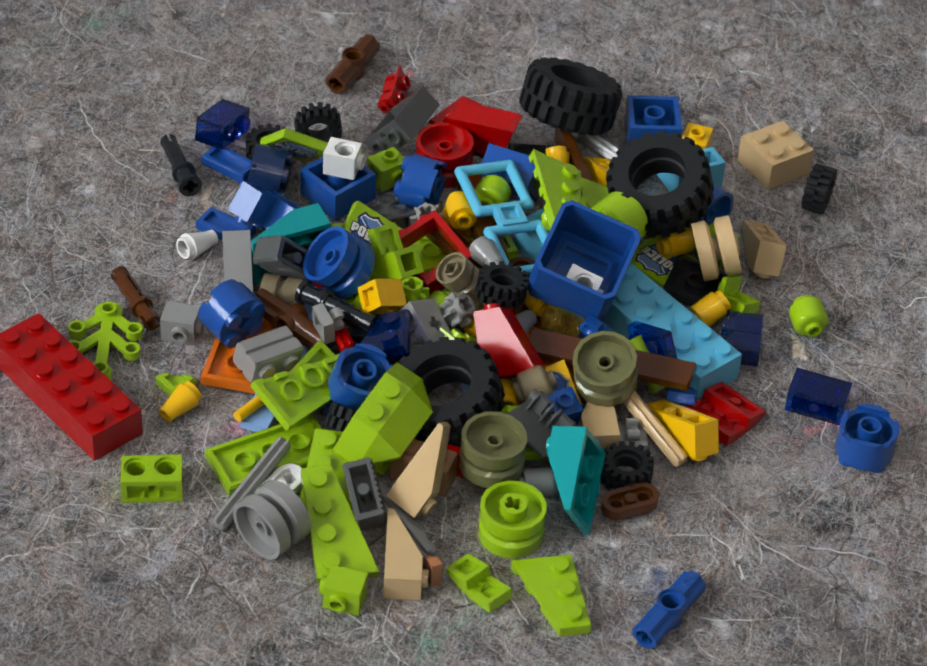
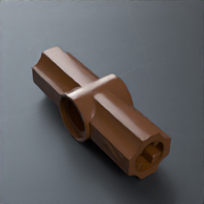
[326,34,380,94]
[255,288,327,349]

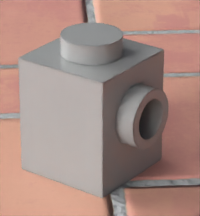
[160,301,204,345]

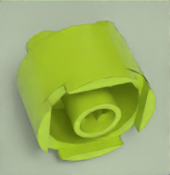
[591,191,648,239]

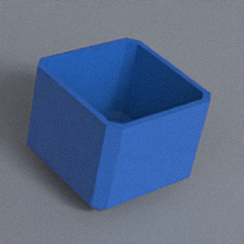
[528,200,641,322]

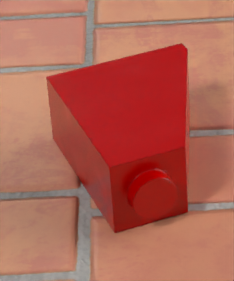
[443,101,523,156]
[474,303,546,379]

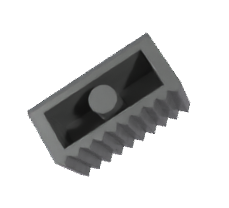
[253,234,307,280]
[342,457,387,530]

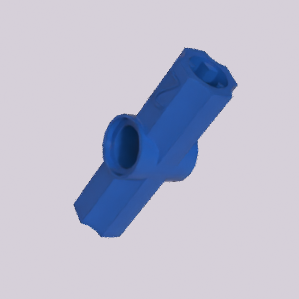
[632,570,706,649]

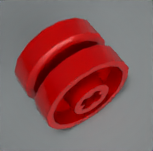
[416,123,474,188]

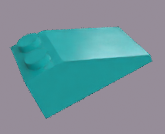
[251,203,331,285]
[546,426,605,535]

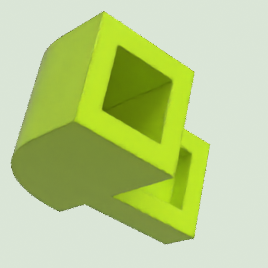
[367,222,424,279]

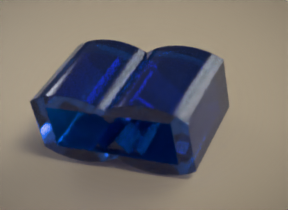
[721,311,763,367]

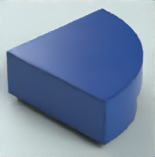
[667,386,697,405]

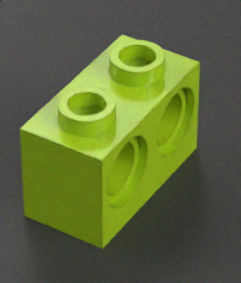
[120,454,183,503]

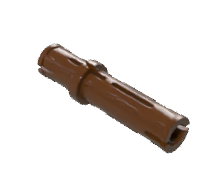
[111,266,161,331]

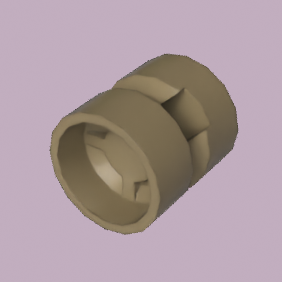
[435,252,479,301]
[260,273,304,306]

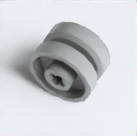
[233,479,311,560]

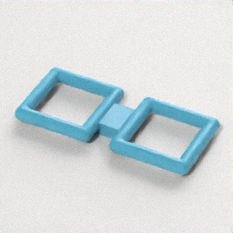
[454,160,549,276]

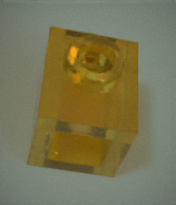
[540,304,585,337]

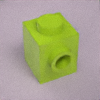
[319,565,368,616]

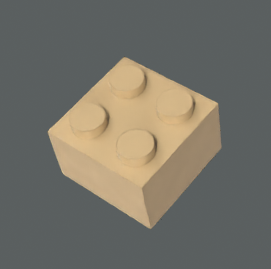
[737,121,814,190]

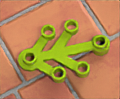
[68,301,143,381]

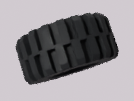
[519,57,623,136]
[606,131,714,238]
[398,337,505,447]

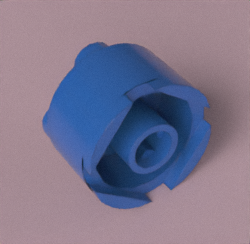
[393,153,447,209]
[198,279,265,348]
[328,343,392,411]
[835,404,900,473]

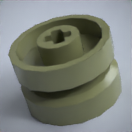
[572,331,638,407]
[459,412,528,488]

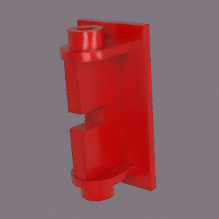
[378,65,411,113]

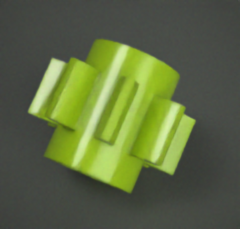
[402,276,429,303]

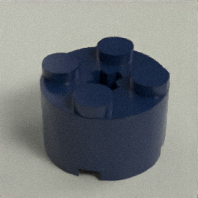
[248,143,294,196]

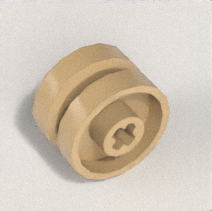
[691,215,742,282]

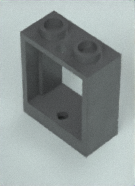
[364,86,440,154]

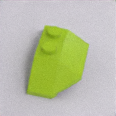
[332,362,433,465]

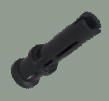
[160,134,202,196]
[295,279,378,333]

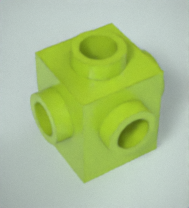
[367,147,405,192]

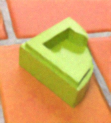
[155,373,196,396]

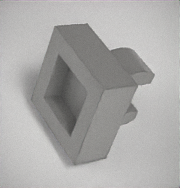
[312,303,345,345]
[618,418,648,452]

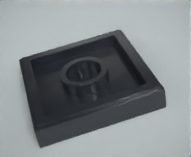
[663,254,728,306]

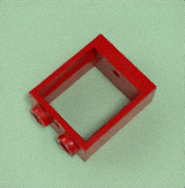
[398,210,475,296]

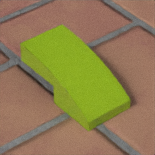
[445,553,513,613]

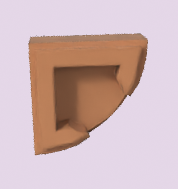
[422,556,443,587]

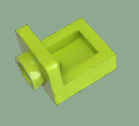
[718,274,760,317]

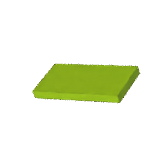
[205,414,322,497]

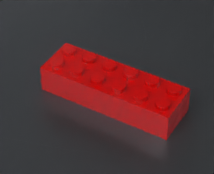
[0,313,143,461]

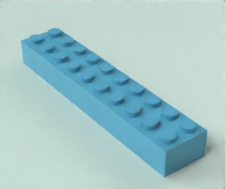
[513,208,742,401]

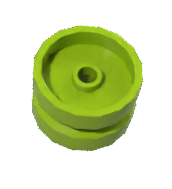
[478,480,547,559]

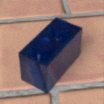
[195,99,251,150]
[784,367,853,425]

